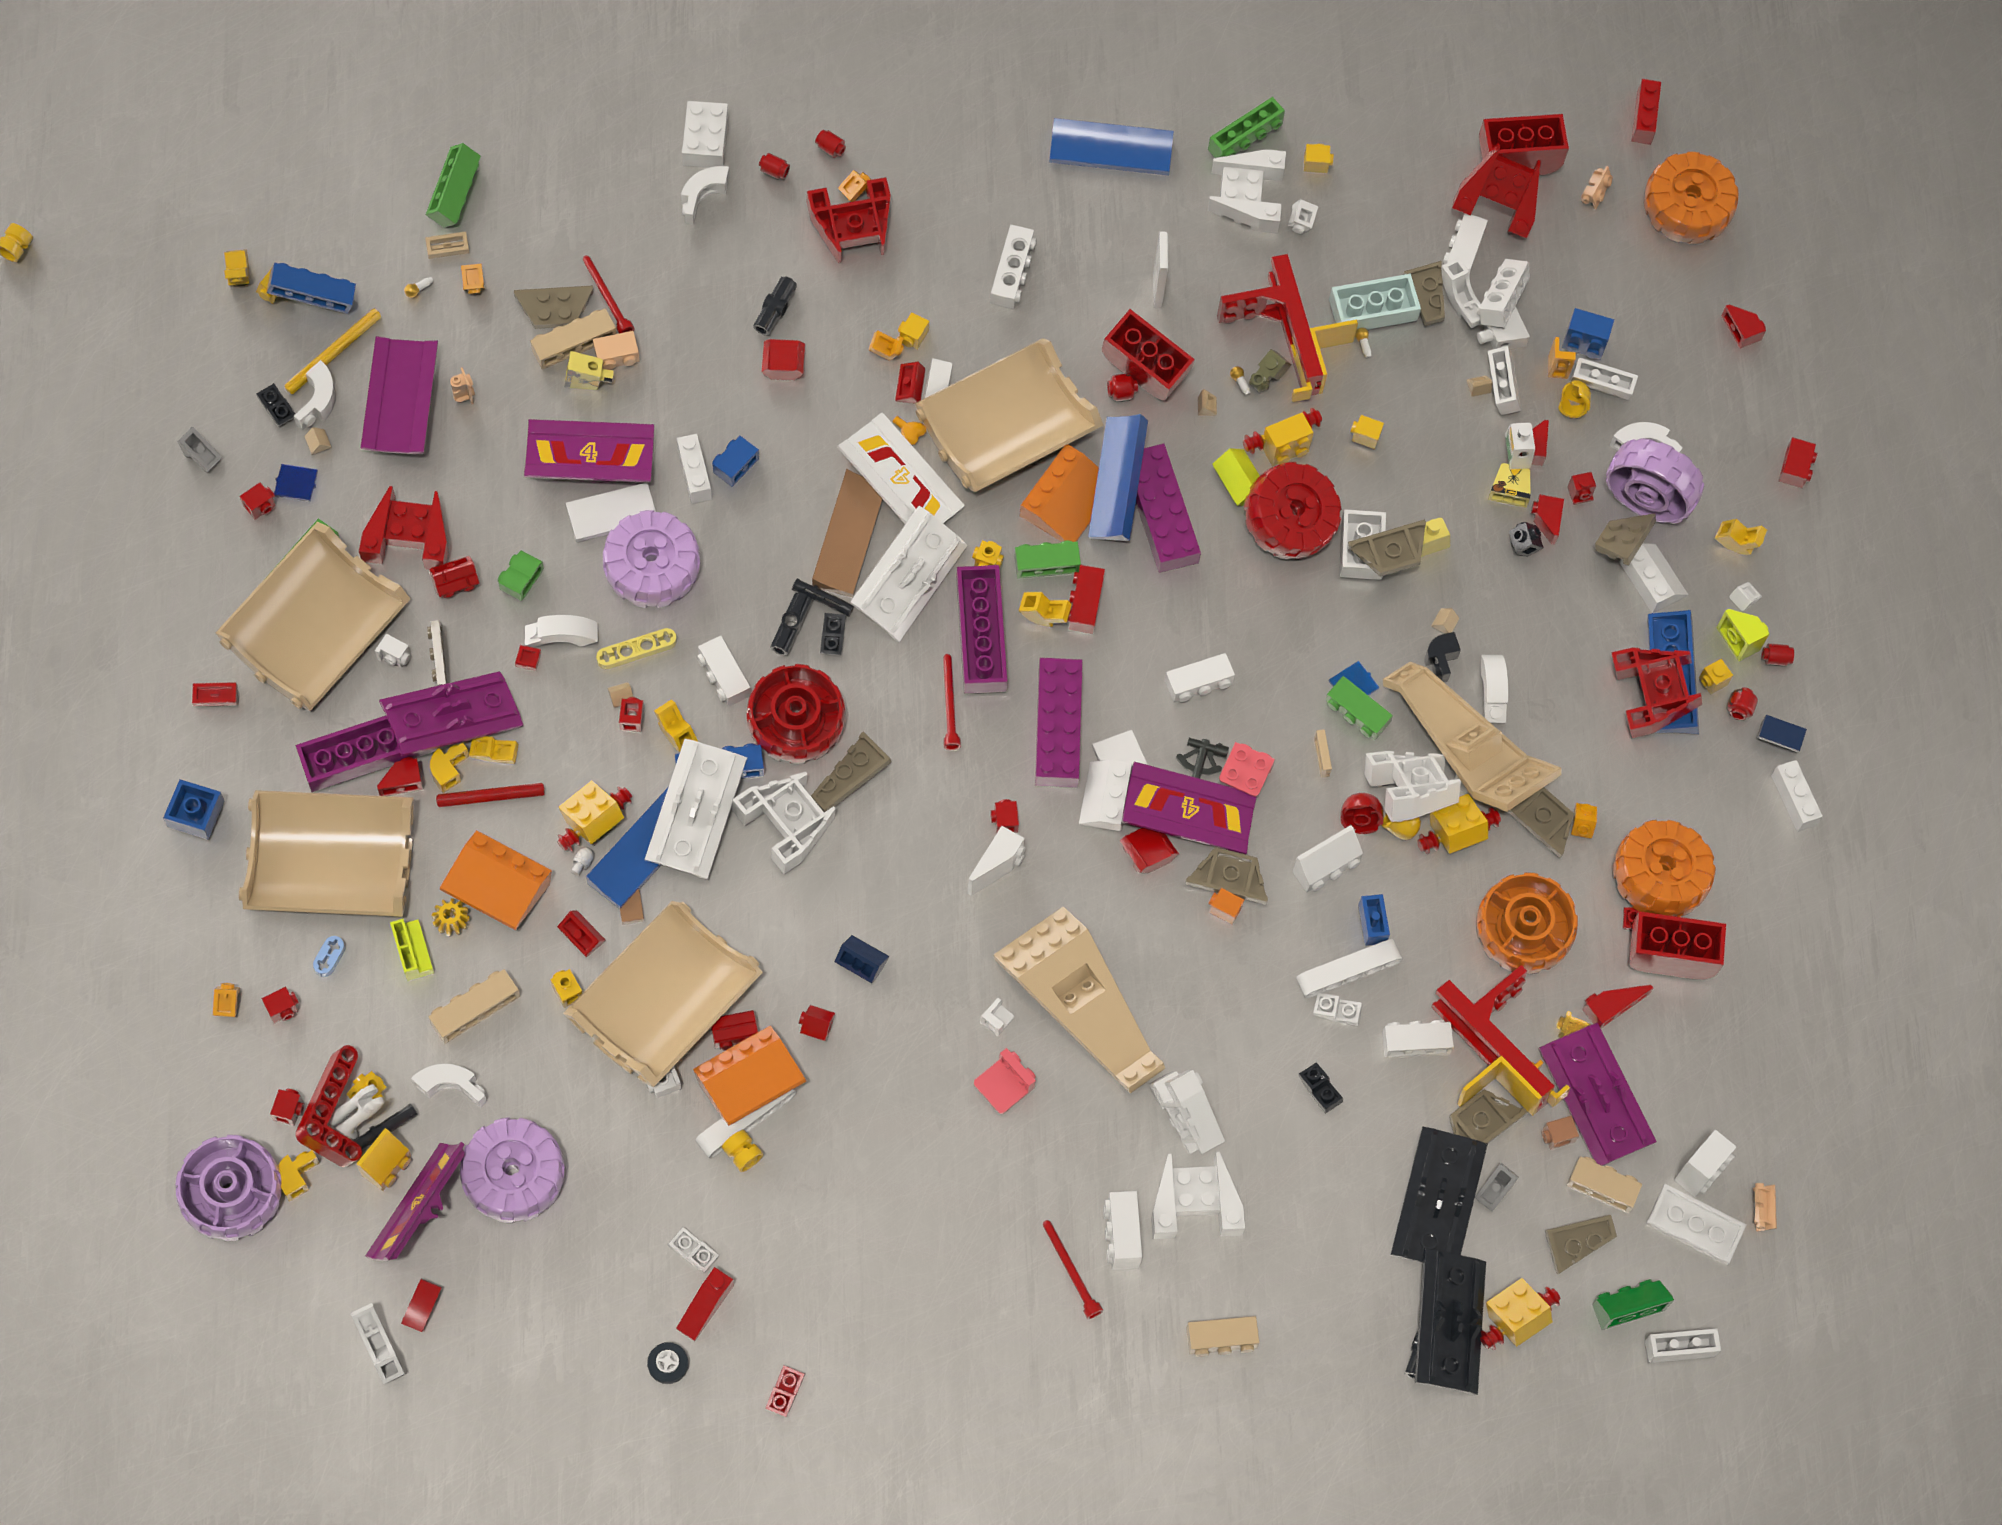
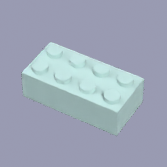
[1329,274,1421,330]

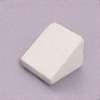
[1729,582,1762,611]

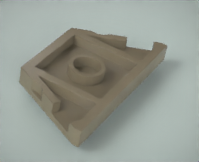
[514,285,594,329]
[1595,514,1656,565]
[1348,519,1426,577]
[1506,787,1574,858]
[1185,847,1268,905]
[1449,1089,1528,1144]

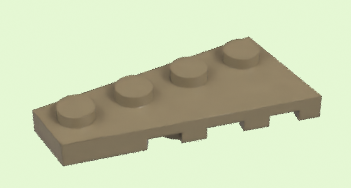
[811,731,891,812]

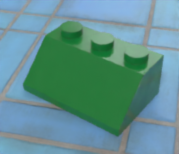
[1592,1279,1674,1330]

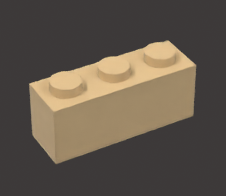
[1567,1156,1642,1213]
[1186,1316,1259,1357]

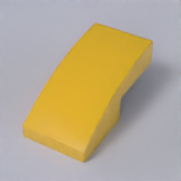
[469,736,519,764]

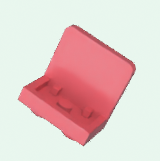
[1219,742,1275,797]
[974,1048,1036,1114]

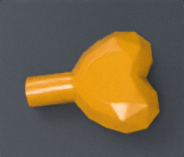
[893,416,926,445]

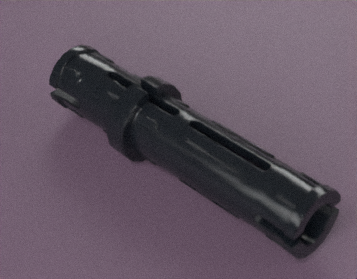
[792,578,854,617]
[353,1104,418,1151]

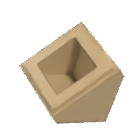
[1467,376,1493,397]
[1198,389,1217,416]
[304,427,332,455]
[1431,608,1459,634]
[608,682,633,708]

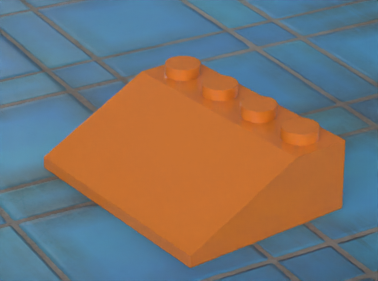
[1019,444,1099,542]
[440,830,552,930]
[693,1026,806,1126]

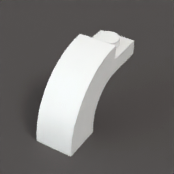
[681,166,730,225]
[1441,258,1481,328]
[294,360,336,431]
[1610,422,1683,453]
[525,615,598,647]
[1480,655,1508,723]
[411,1064,487,1108]
[350,1303,404,1384]

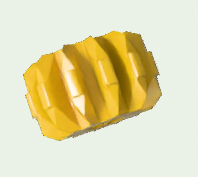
[431,898,470,937]

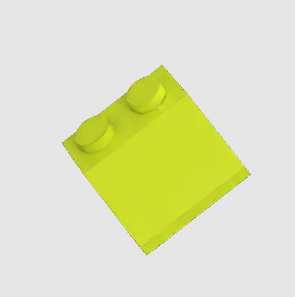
[1716,609,1770,662]

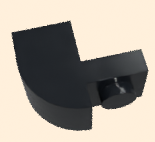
[1425,632,1461,682]

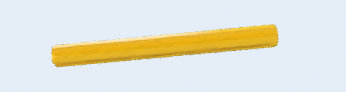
[284,308,381,394]

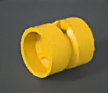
[0,223,33,262]
[721,1129,764,1172]

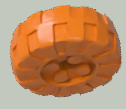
[1644,152,1739,244]
[1613,820,1716,917]
[1476,872,1578,974]

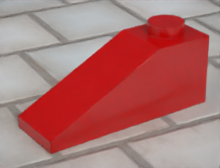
[1582,985,1653,1029]
[676,1267,734,1342]

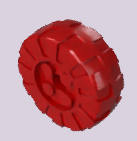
[1244,462,1342,560]
[747,664,845,764]

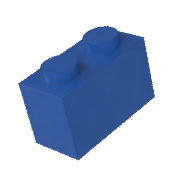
[712,435,759,487]
[1358,894,1390,946]

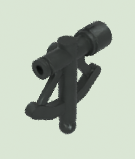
[1176,737,1229,779]

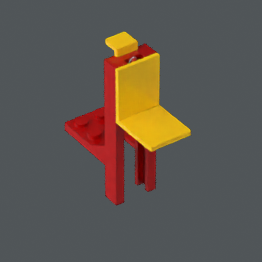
[1217,254,1358,402]
[1431,965,1570,1116]

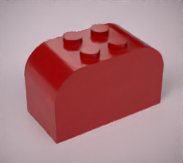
[1479,114,1569,175]
[1102,309,1195,400]
[1629,911,1726,979]

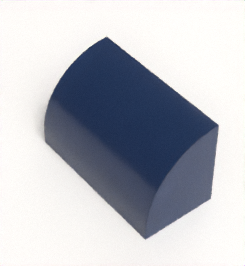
[1757,714,1807,753]
[834,935,889,983]

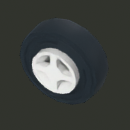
[647,1342,689,1384]

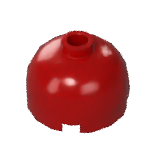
[1341,793,1384,834]

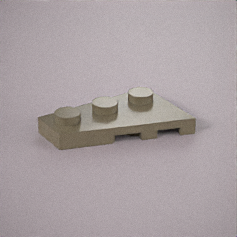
[1545,1215,1617,1275]

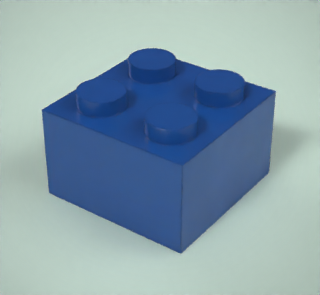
[1562,308,1615,360]
[163,779,225,840]

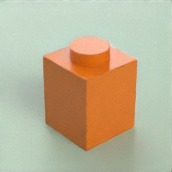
[1208,888,1244,925]

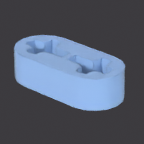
[313,936,345,977]

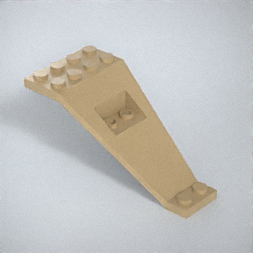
[1383,662,1562,812]
[993,907,1165,1093]

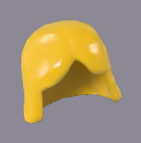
[1558,380,1591,418]
[1382,813,1421,840]

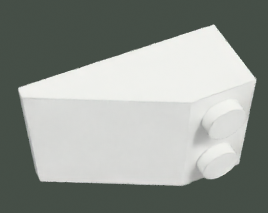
[967,826,1026,896]

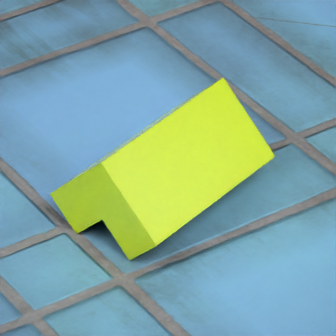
[1212,448,1260,506]
[390,919,434,981]

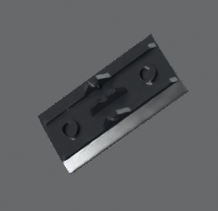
[1390,1126,1488,1263]
[1415,1249,1486,1395]

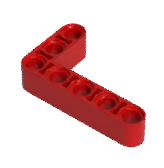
[295,1045,362,1167]

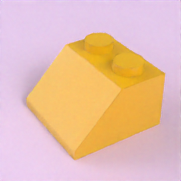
[356,1128,411,1191]

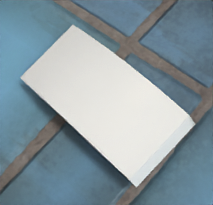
[924,358,952,398]
[1313,993,1363,1026]
[668,1227,719,1273]

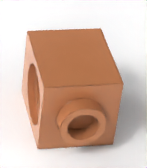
[1542,1116,1579,1150]

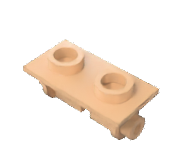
[1581,166,1613,209]
[450,367,475,405]
[1753,1183,1777,1232]

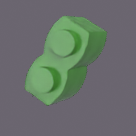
[498,550,544,601]

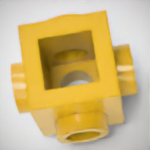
[972,540,1004,567]
[346,1071,387,1099]

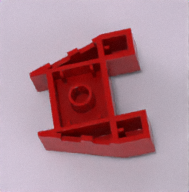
[1452,143,1541,238]
[806,177,891,263]
[359,486,449,570]
[1611,647,1702,738]

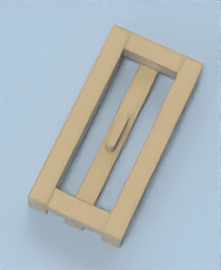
[425,232,469,259]
[1314,729,1332,778]

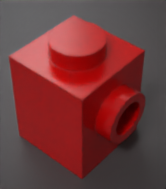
[239,482,275,520]
[991,799,1019,834]
[261,986,299,1024]
[799,1005,835,1041]
[270,1088,305,1126]

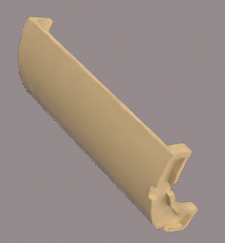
[915,338,1104,492]
[216,522,410,711]
[239,790,414,917]
[563,901,763,1087]

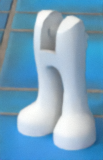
[328,1084,384,1140]

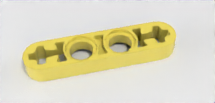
[596,628,677,669]

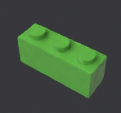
[1014,540,1081,579]
[1326,676,1393,740]

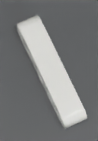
[1296,939,1403,998]
[695,1089,796,1158]

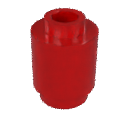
[815,129,846,158]
[759,153,790,180]
[1762,643,1794,666]

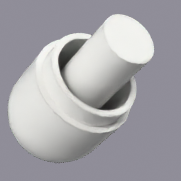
[571,847,594,876]

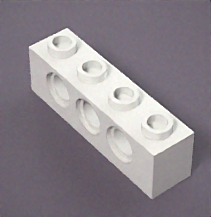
[990,224,1037,309]
[1477,259,1530,327]

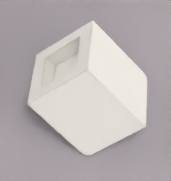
[981,997,1014,1036]

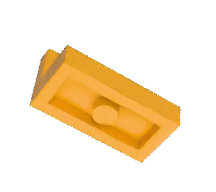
[1548,337,1576,379]

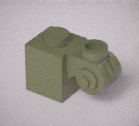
[1249,349,1292,393]

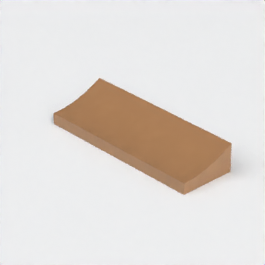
[812,469,883,598]

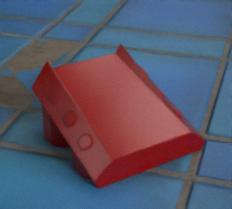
[762,339,805,381]
[1119,828,1179,873]

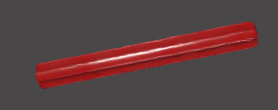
[436,783,545,807]

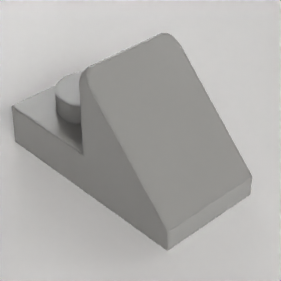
[177,427,222,472]
[1475,1163,1519,1211]

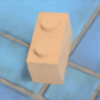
[593,331,640,370]

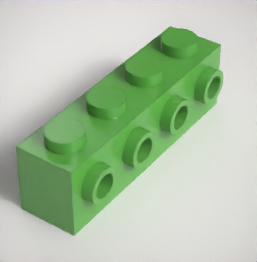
[1208,97,1285,158]
[425,143,481,228]

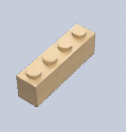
[530,308,617,370]
[428,969,520,1044]

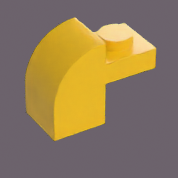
[224,249,250,286]
[1715,519,1767,555]
[1019,592,1072,627]
[654,699,698,752]
[430,742,469,793]
[278,1150,319,1202]

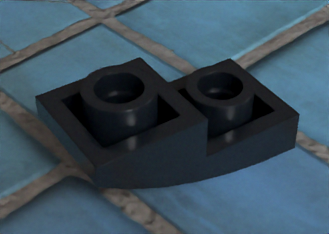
[256,383,295,427]
[820,613,846,656]
[1299,1062,1343,1114]

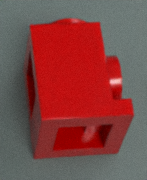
[1567,472,1596,505]
[619,697,644,732]

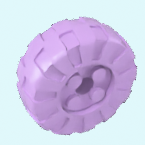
[1606,438,1704,523]
[603,510,700,608]
[460,1117,565,1223]
[175,1135,282,1241]

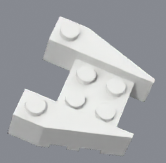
[1208,149,1286,234]
[1364,751,1461,822]
[732,772,836,874]
[1149,1070,1225,1154]
[1151,1152,1245,1240]

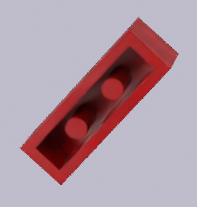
[1631,79,1661,145]
[1067,565,1105,634]

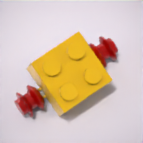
[1243,408,1322,466]
[557,780,632,852]
[1417,794,1501,854]
[1480,1278,1561,1350]

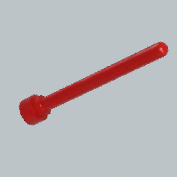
[583,255,635,334]
[943,654,961,750]
[1043,1220,1103,1319]

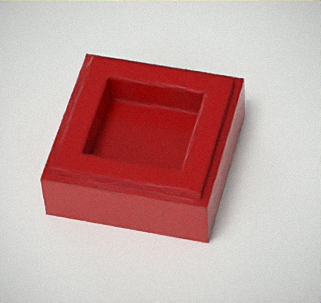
[515,645,541,671]

